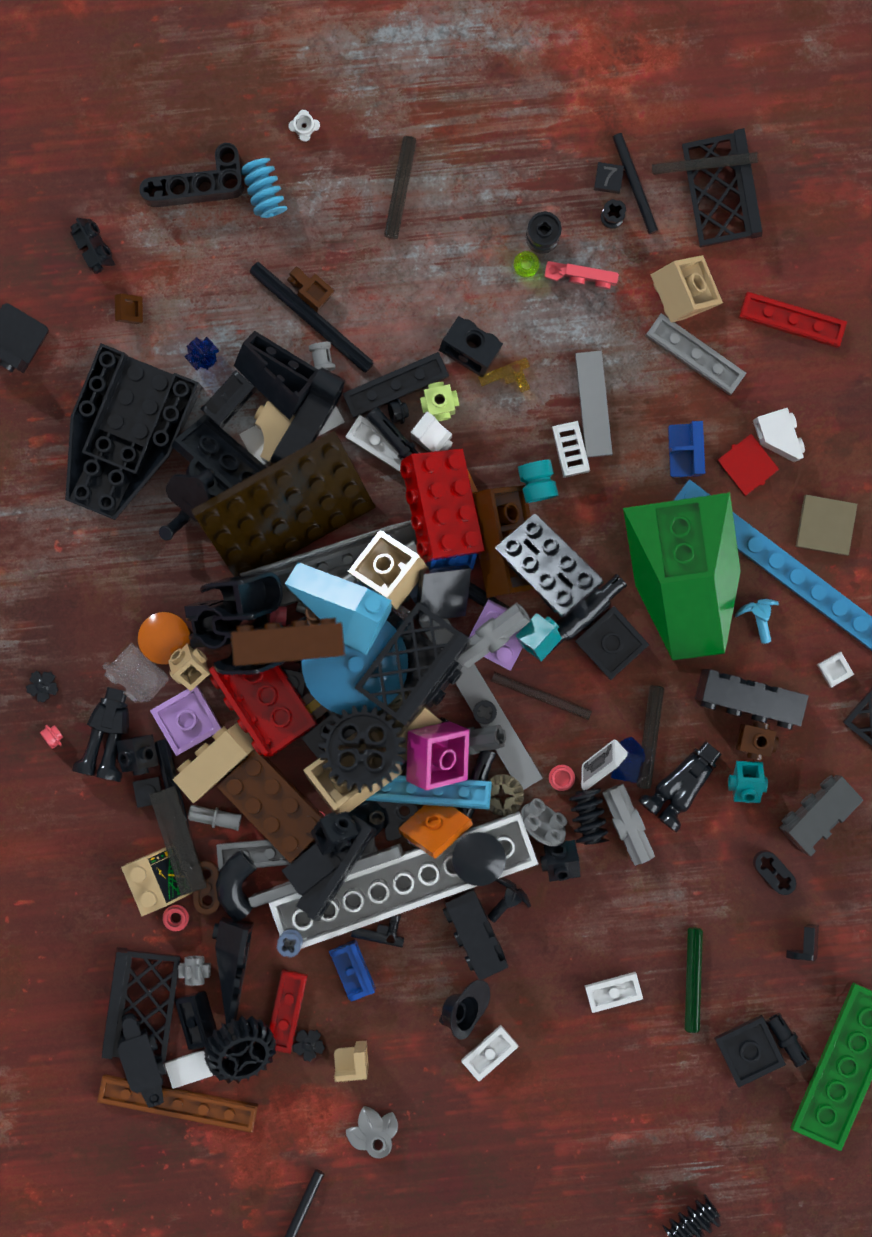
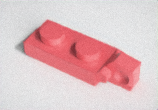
[545,261,619,289]

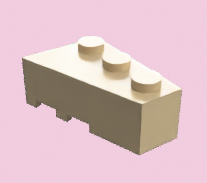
[173,722,254,803]

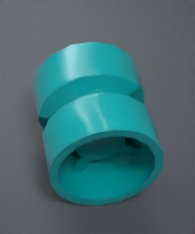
[518,459,559,503]

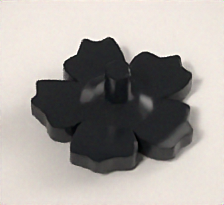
[26,671,59,703]
[292,1029,325,1062]

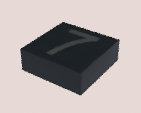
[594,162,624,194]

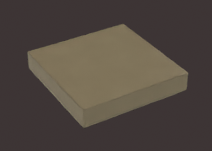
[795,495,858,556]

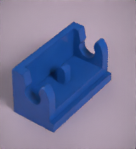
[329,939,376,1002]

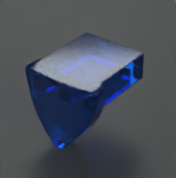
[611,737,646,783]

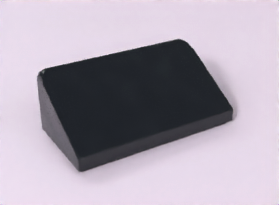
[174,991,217,1050]

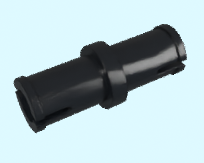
[766,1013,810,1067]

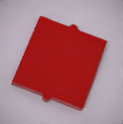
[717,434,779,496]

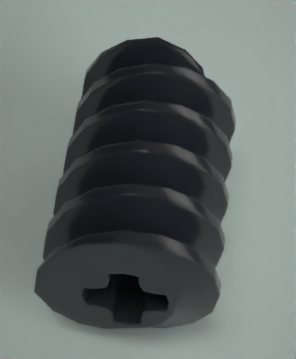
[569,788,609,845]
[662,1194,721,1237]

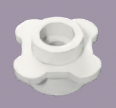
[289,110,320,142]

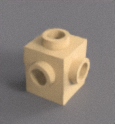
[168,644,210,691]

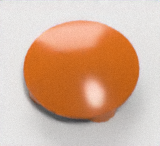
[138,612,190,665]

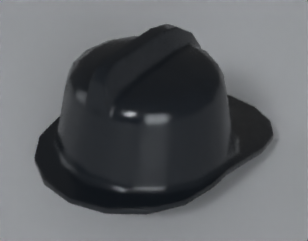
[439,980,490,1039]

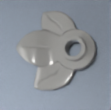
[346,1106,398,1159]

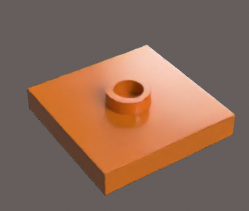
[398,805,473,859]

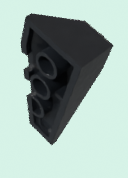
[212,917,254,1024]

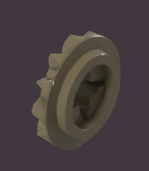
[488,774,524,817]

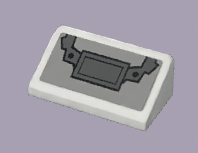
[581,739,628,790]

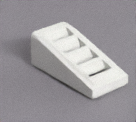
[552,421,590,478]

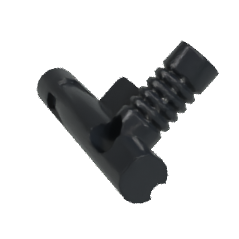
[351,914,404,948]

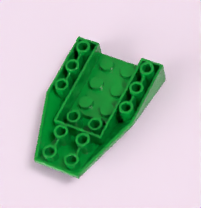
[623,493,741,660]

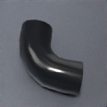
[216,849,257,922]

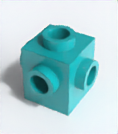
[728,761,768,803]

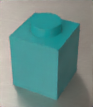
[516,613,562,661]

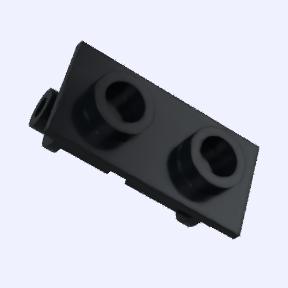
[70,218,116,274]

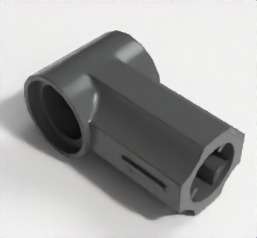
[467,725,506,755]

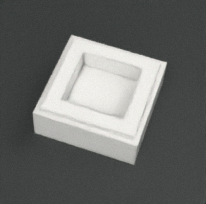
[817,652,854,688]

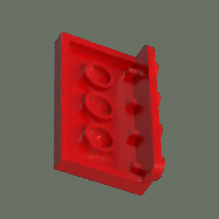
[400,448,485,562]
[209,665,318,757]

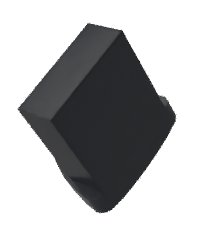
[786,924,819,961]

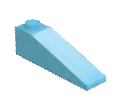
[285,562,392,655]

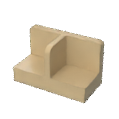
[334,1041,369,1082]

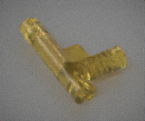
[478,357,530,393]

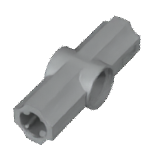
[458,602,531,668]
[602,784,655,866]

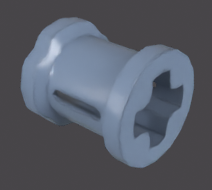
[277,929,303,957]

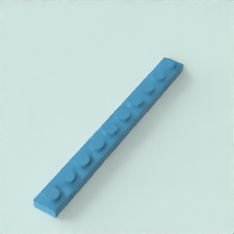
[673,479,872,651]

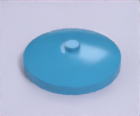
[301,620,408,715]

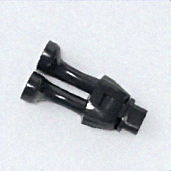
[72,687,129,782]

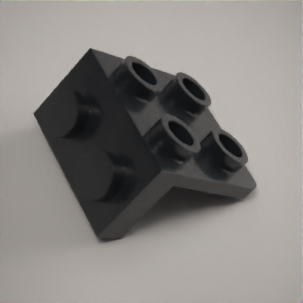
[0,303,49,373]

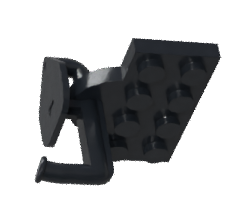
[159,414,267,541]

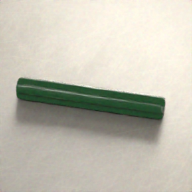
[685,927,703,1033]

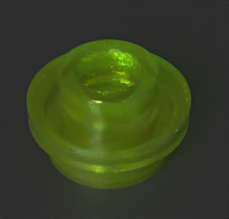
[513,251,540,278]

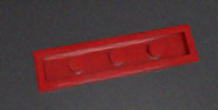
[738,291,847,348]

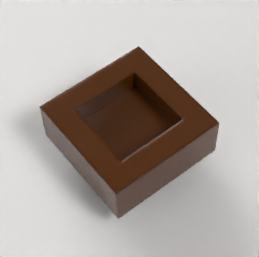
[115,293,143,324]

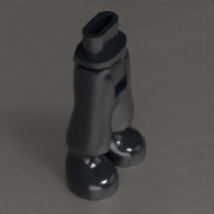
[638,741,722,833]

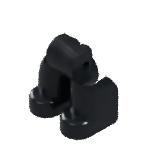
[184,572,286,675]

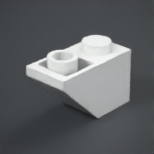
[753,407,805,462]

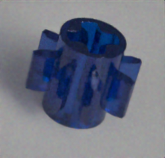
[185,337,219,370]

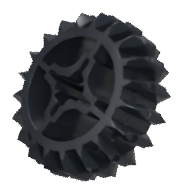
[204,1016,276,1084]

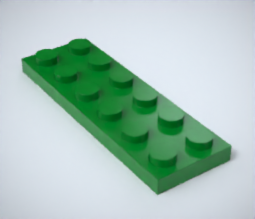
[790,982,872,1151]

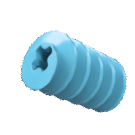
[241,158,287,218]

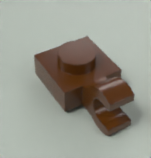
[287,267,335,312]

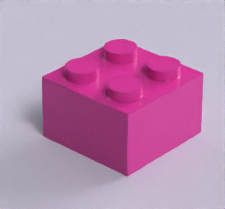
[406,722,469,790]

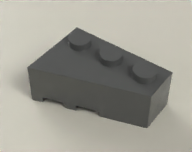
[779,775,863,857]

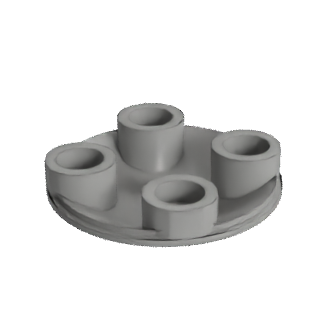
[521,798,567,846]

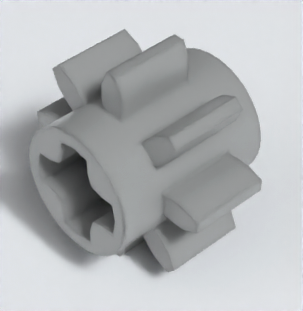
[178,956,211,986]

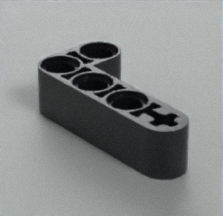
[139,143,244,208]
[270,367,345,464]

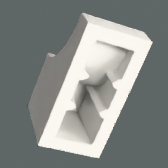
[411,411,453,452]

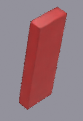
[270,969,308,1054]

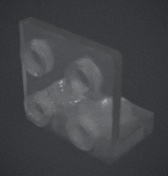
[102,643,171,703]

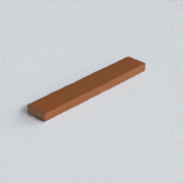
[97,1074,258,1133]

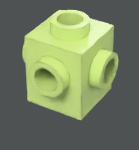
[420,382,459,422]

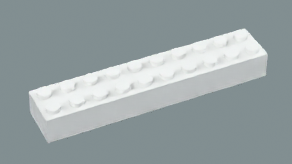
[269,811,538,949]

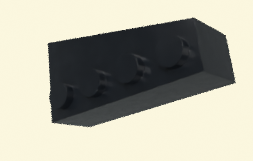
[695,669,809,730]

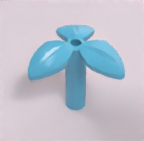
[735,599,779,643]

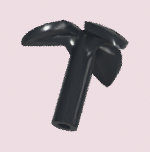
[487,878,531,923]

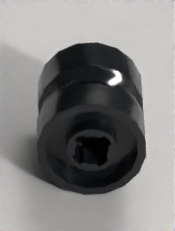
[526,211,562,254]

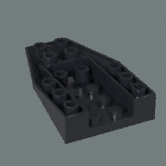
[65,343,203,520]

